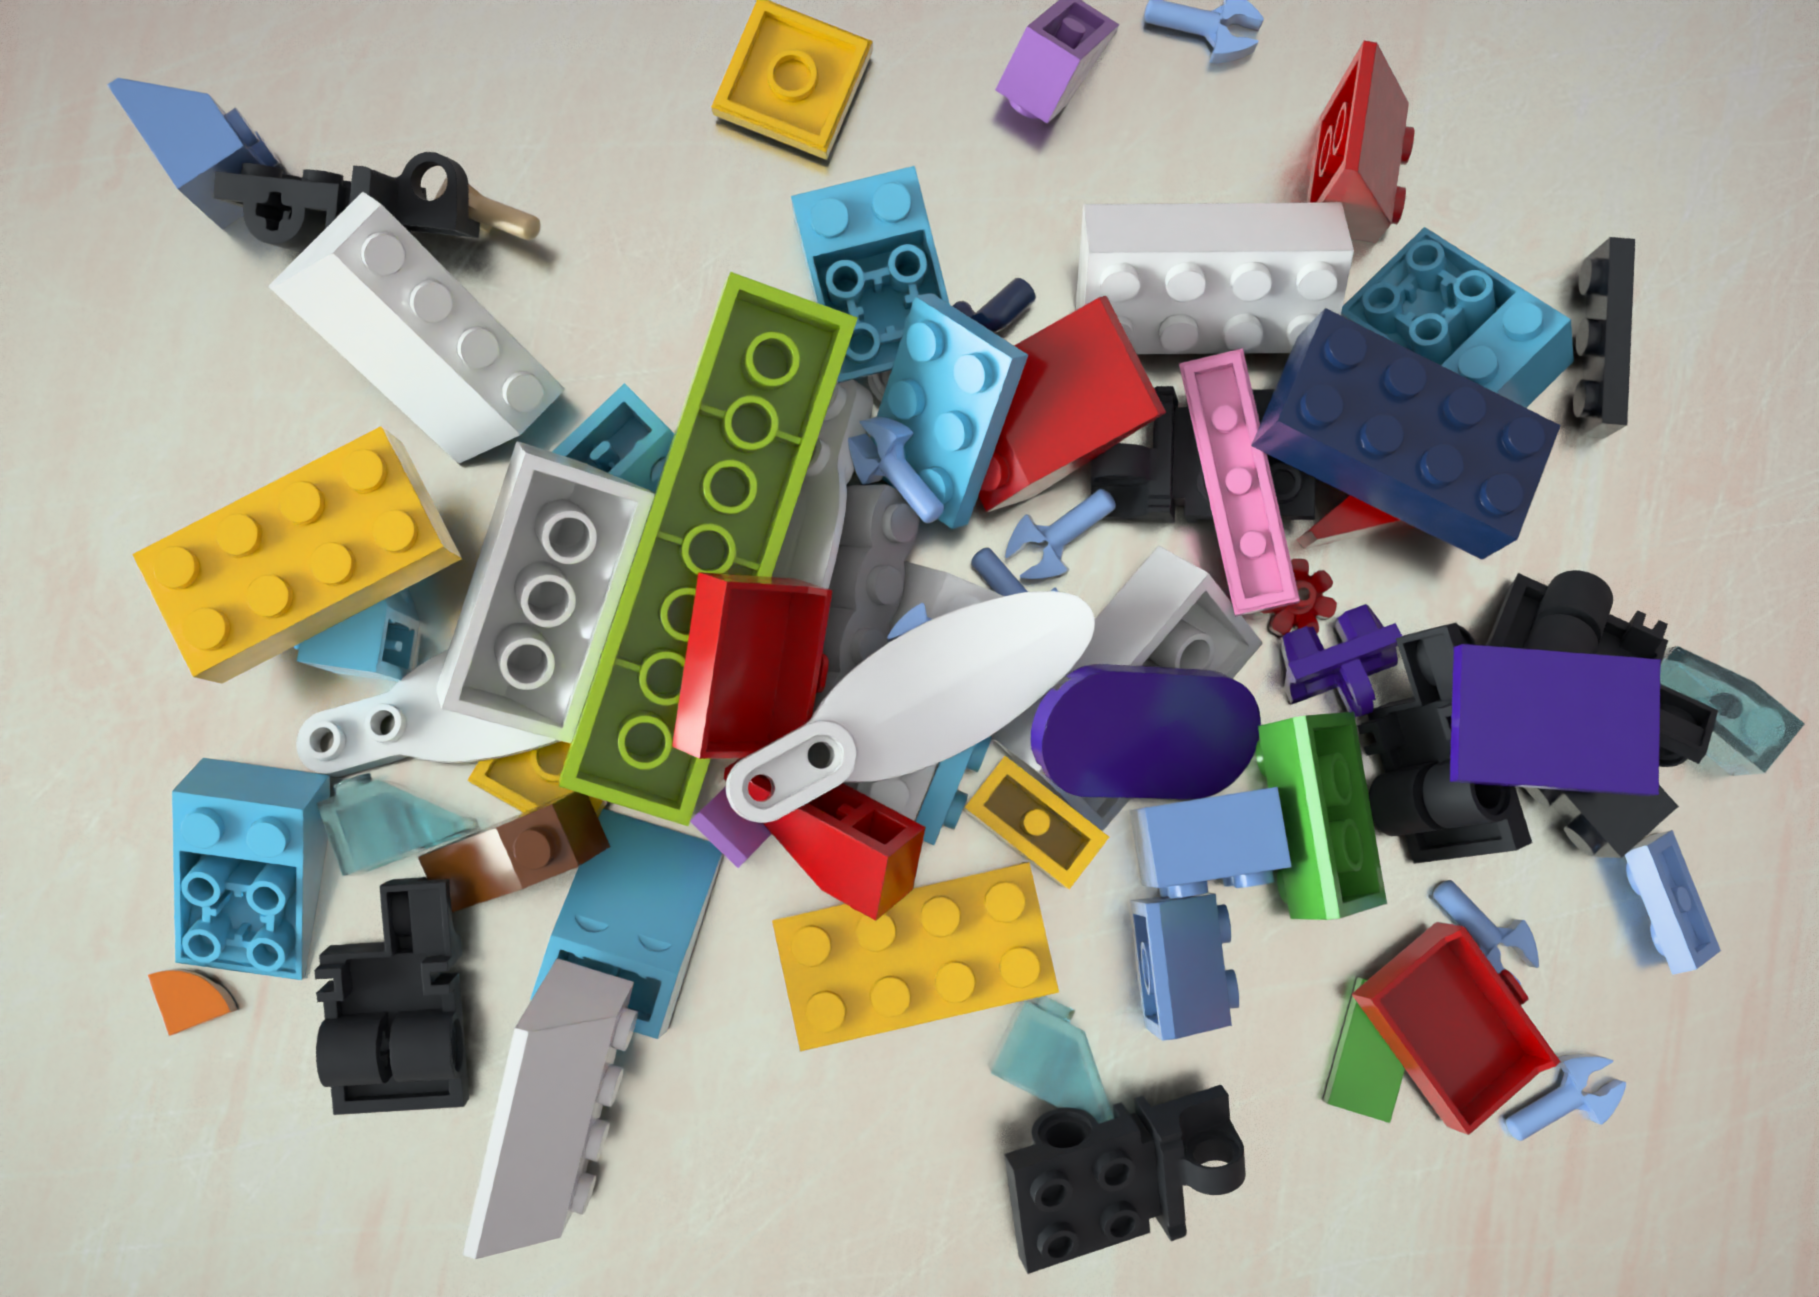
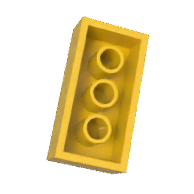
[132,426,462,684]
[772,862,1059,1052]

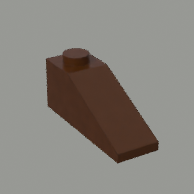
[418,791,611,912]

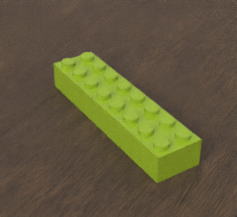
[559,272,858,826]

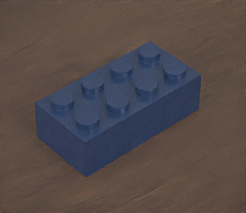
[1251,308,1561,560]

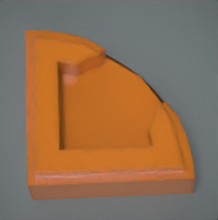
[148,969,238,1036]

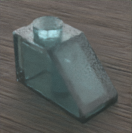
[1660,646,1805,776]
[317,773,480,877]
[988,995,1114,1124]

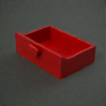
[672,572,833,759]
[1351,922,1561,1135]

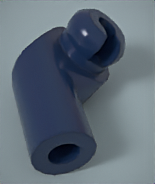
[953,278,1036,333]

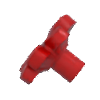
[1257,558,1337,637]

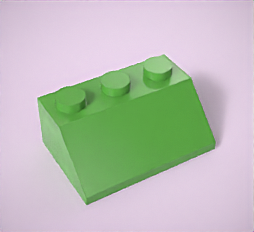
[1256,712,1387,920]

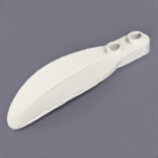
[772,380,873,588]
[726,591,1095,823]
[296,649,560,777]

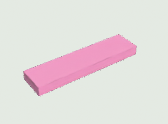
[1179,348,1300,617]

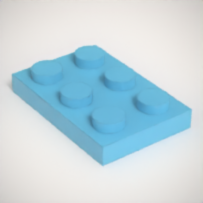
[870,293,1028,529]

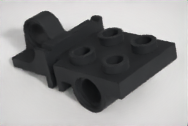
[213,152,480,253]
[1091,386,1316,523]
[1486,570,1718,767]
[1357,622,1532,864]
[314,877,469,1115]
[1004,1085,1246,1274]

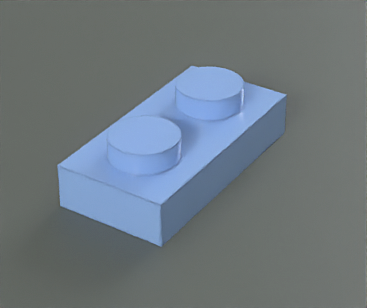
[1625,830,1721,975]

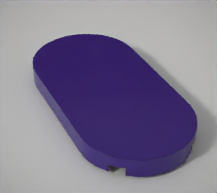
[1030,664,1261,799]

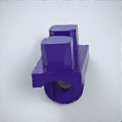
[1281,604,1402,717]

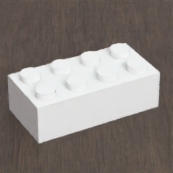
[1075,202,1354,354]

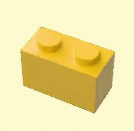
[963,756,1110,890]

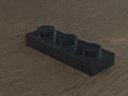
[1573,237,1635,438]

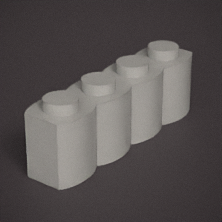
[812,485,920,744]

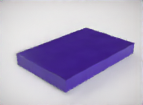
[1450,644,1661,796]

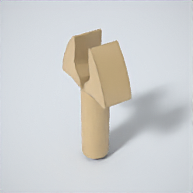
[434,177,541,240]

